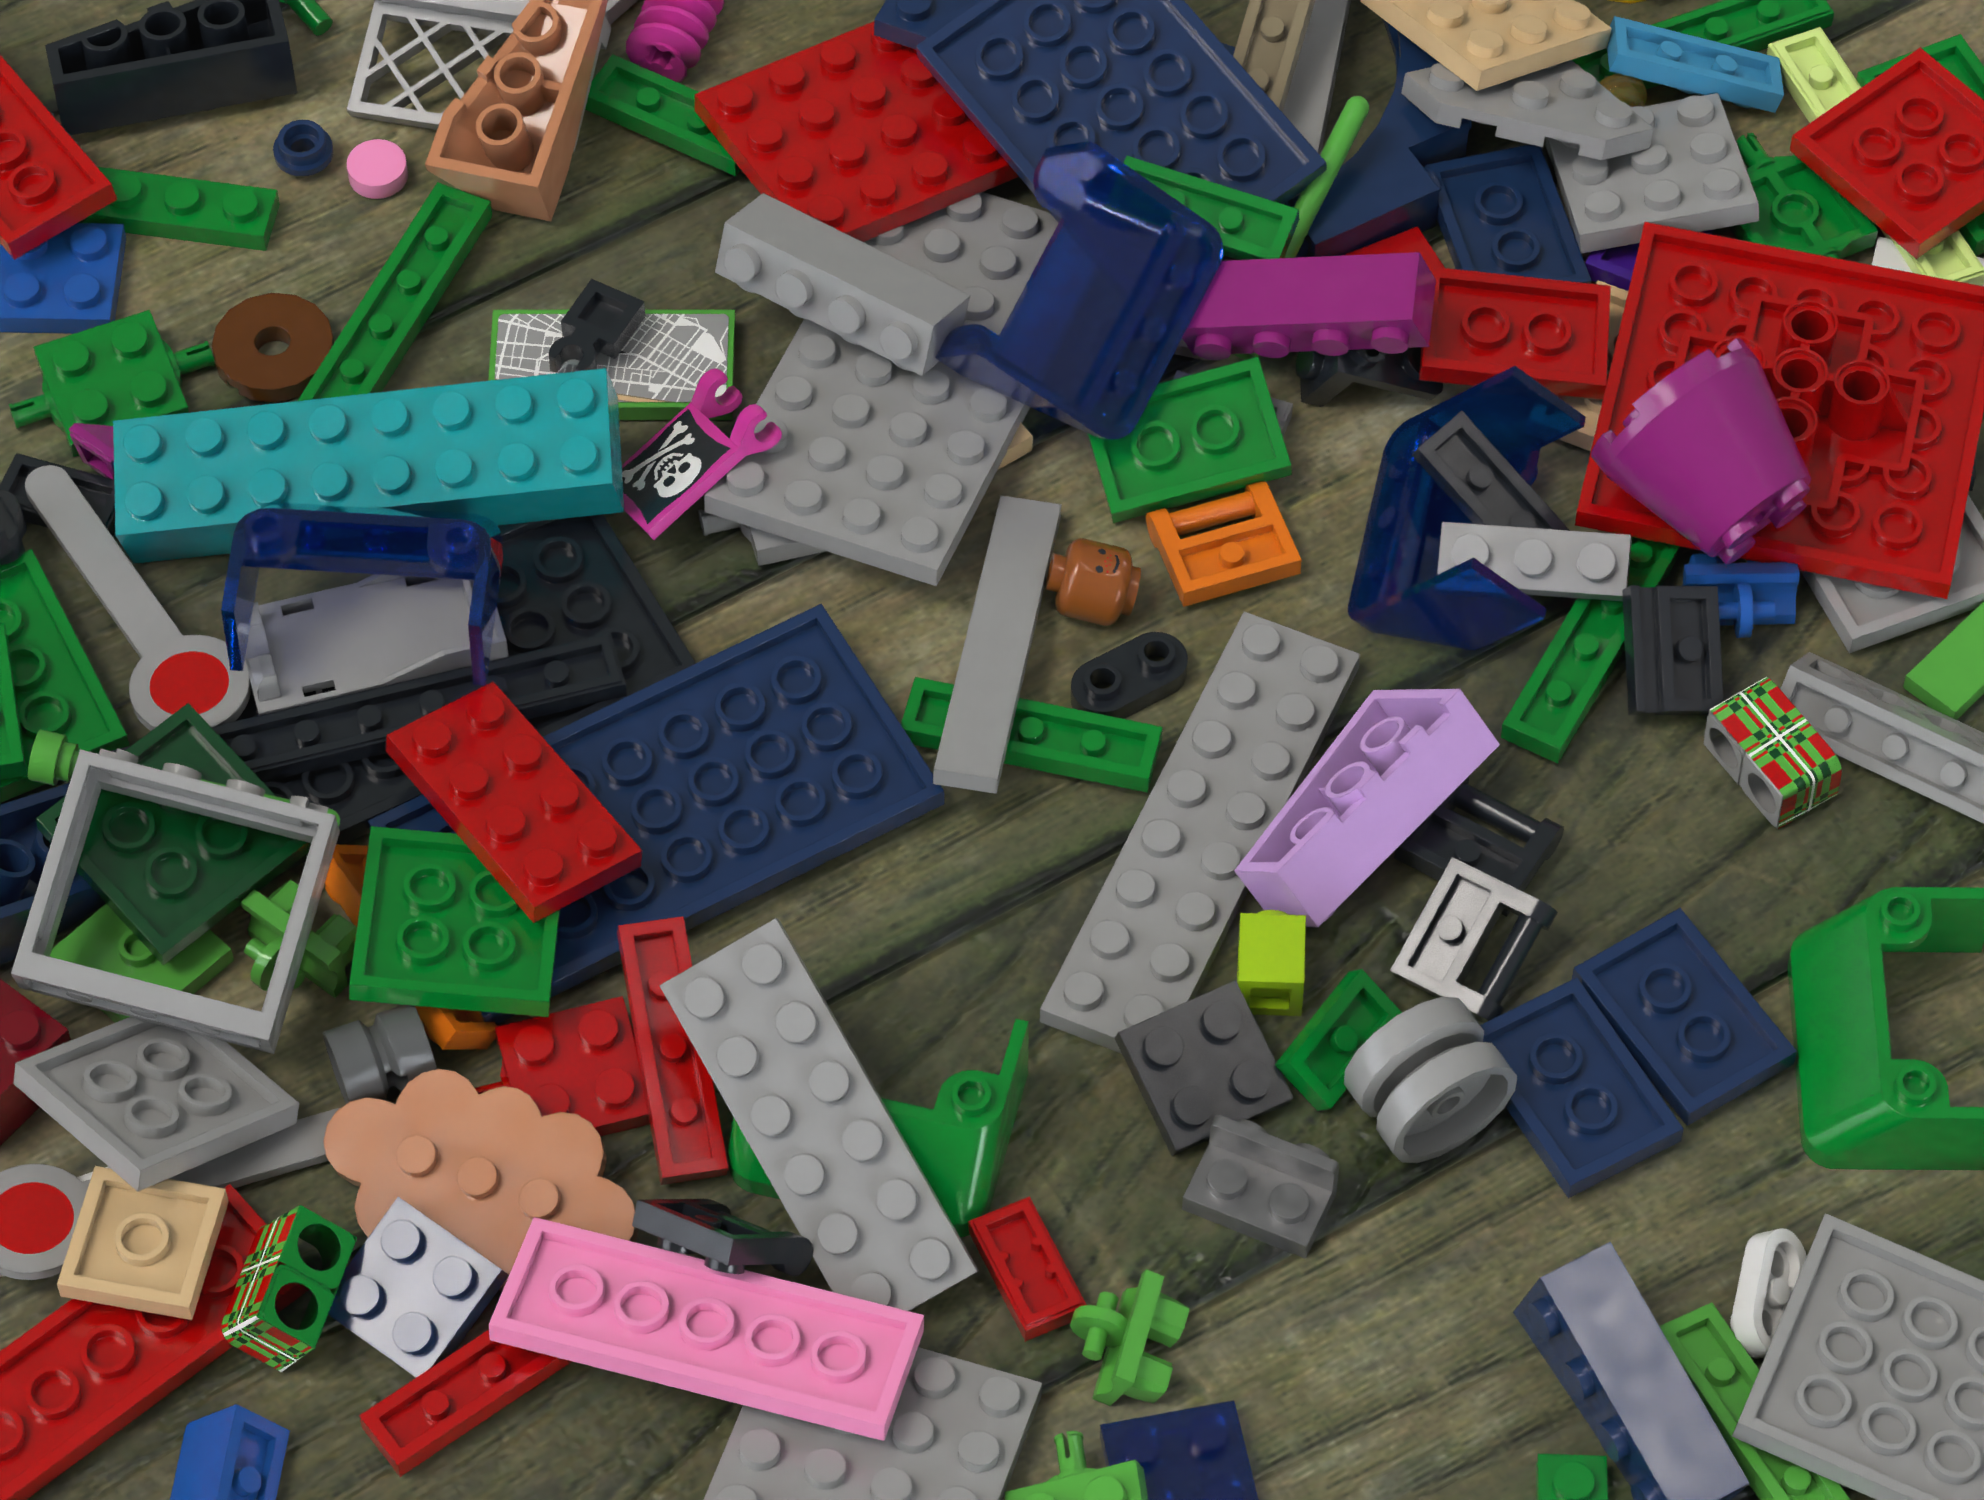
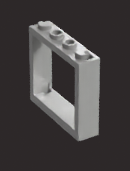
[11,748,340,1054]

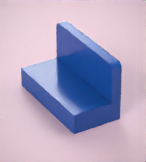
[170,1404,290,1500]

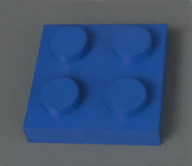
[0,223,126,334]

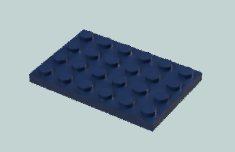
[915,0,1327,312]

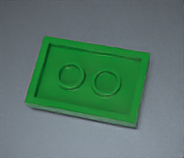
[1080,357,1292,524]

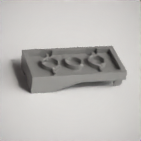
[233,540,509,716]

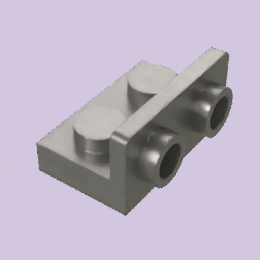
[1182,1115,1339,1259]

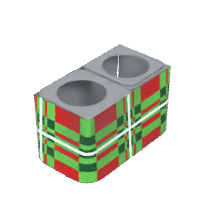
[1703,677,1842,830]

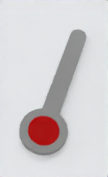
[25,465,251,731]
[0,1108,340,1280]

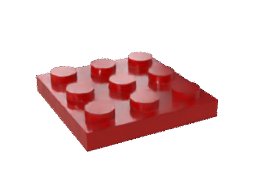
[1789,47,1984,259]

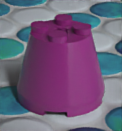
[1591,338,1811,565]

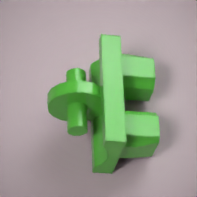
[241,880,357,998]
[1070,1269,1190,1406]

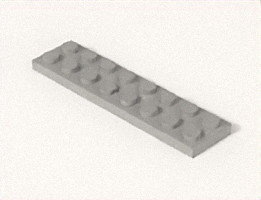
[1040,612,1360,1054]

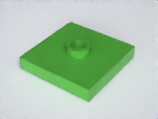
[50,904,234,1023]

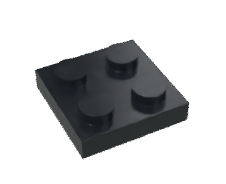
[1115,980,1293,1156]

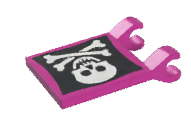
[622,368,782,540]

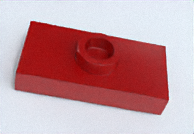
[968,1196,1087,1342]

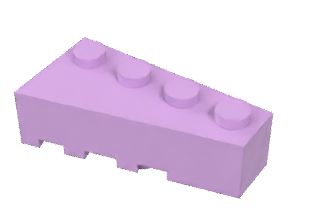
[1234,689,1500,927]

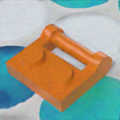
[1146,480,1302,607]

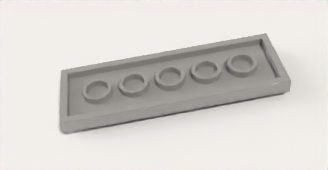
[659,918,979,1311]

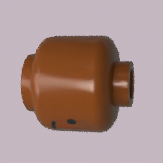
[1045,538,1141,626]

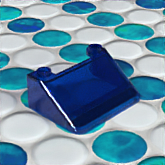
[935,141,1223,440]

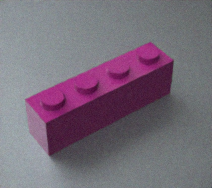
[1175,252,1436,360]

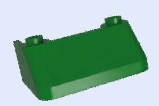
[1788,887,1984,1170]
[728,1019,1029,1237]

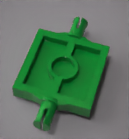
[1729,133,1878,259]
[8,310,215,457]

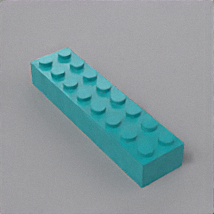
[113,368,624,564]

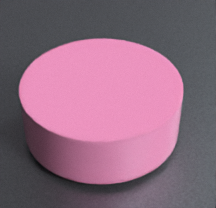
[347,139,408,199]

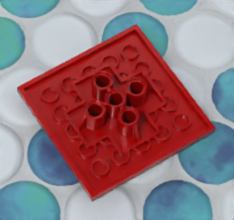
[1575,222,1984,599]

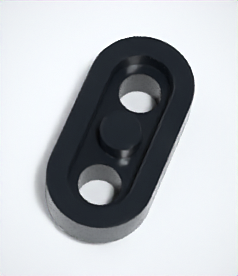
[1071,632,1188,719]

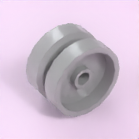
[1344,996,1517,1163]

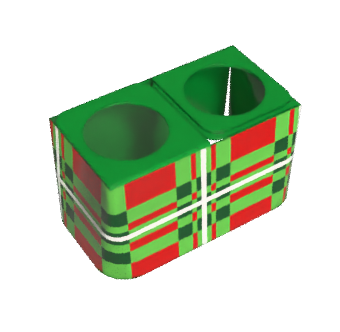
[222,1205,357,1372]

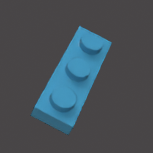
[1607,16,1784,113]

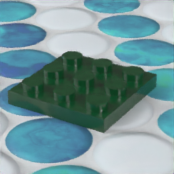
[36,703,311,965]

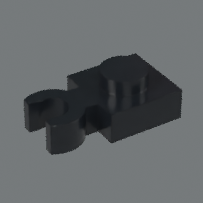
[549,279,646,373]

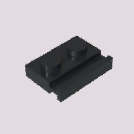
[1622,585,1724,715]

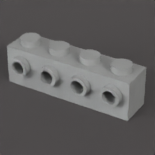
[715,193,970,376]

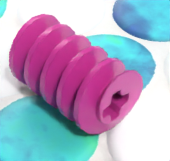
[626,0,725,82]

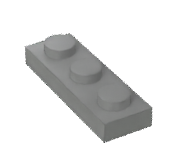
[1437,522,1632,601]

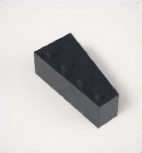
[45,0,297,136]

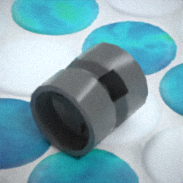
[323,1005,437,1104]

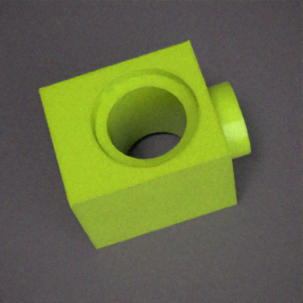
[1237,910,1306,1016]

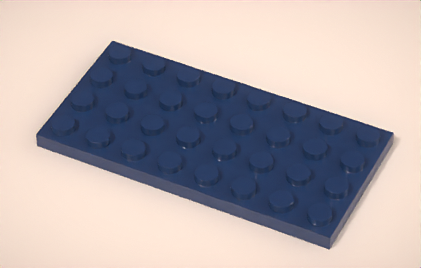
[368,603,945,1025]

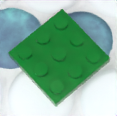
[349,826,560,1017]

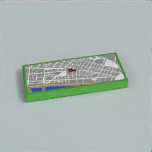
[488,310,736,420]

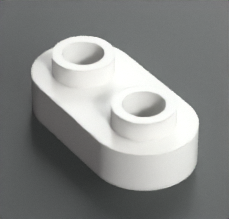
[1730,1228,1807,1359]

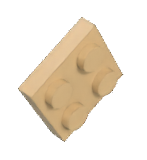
[57,1166,229,1320]

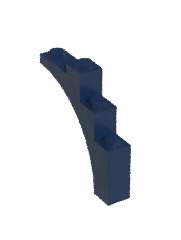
[1284,18,1472,258]

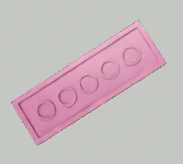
[489,1217,924,1441]

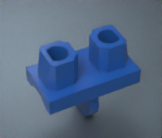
[1682,554,1800,638]

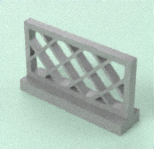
[347,0,612,152]

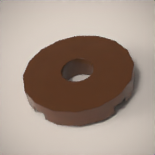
[212,293,334,402]

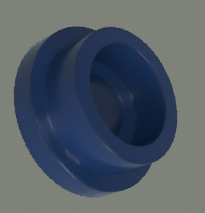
[273,120,333,176]

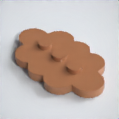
[323,1069,639,1291]

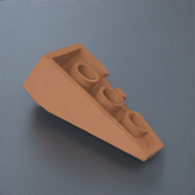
[425,0,608,222]

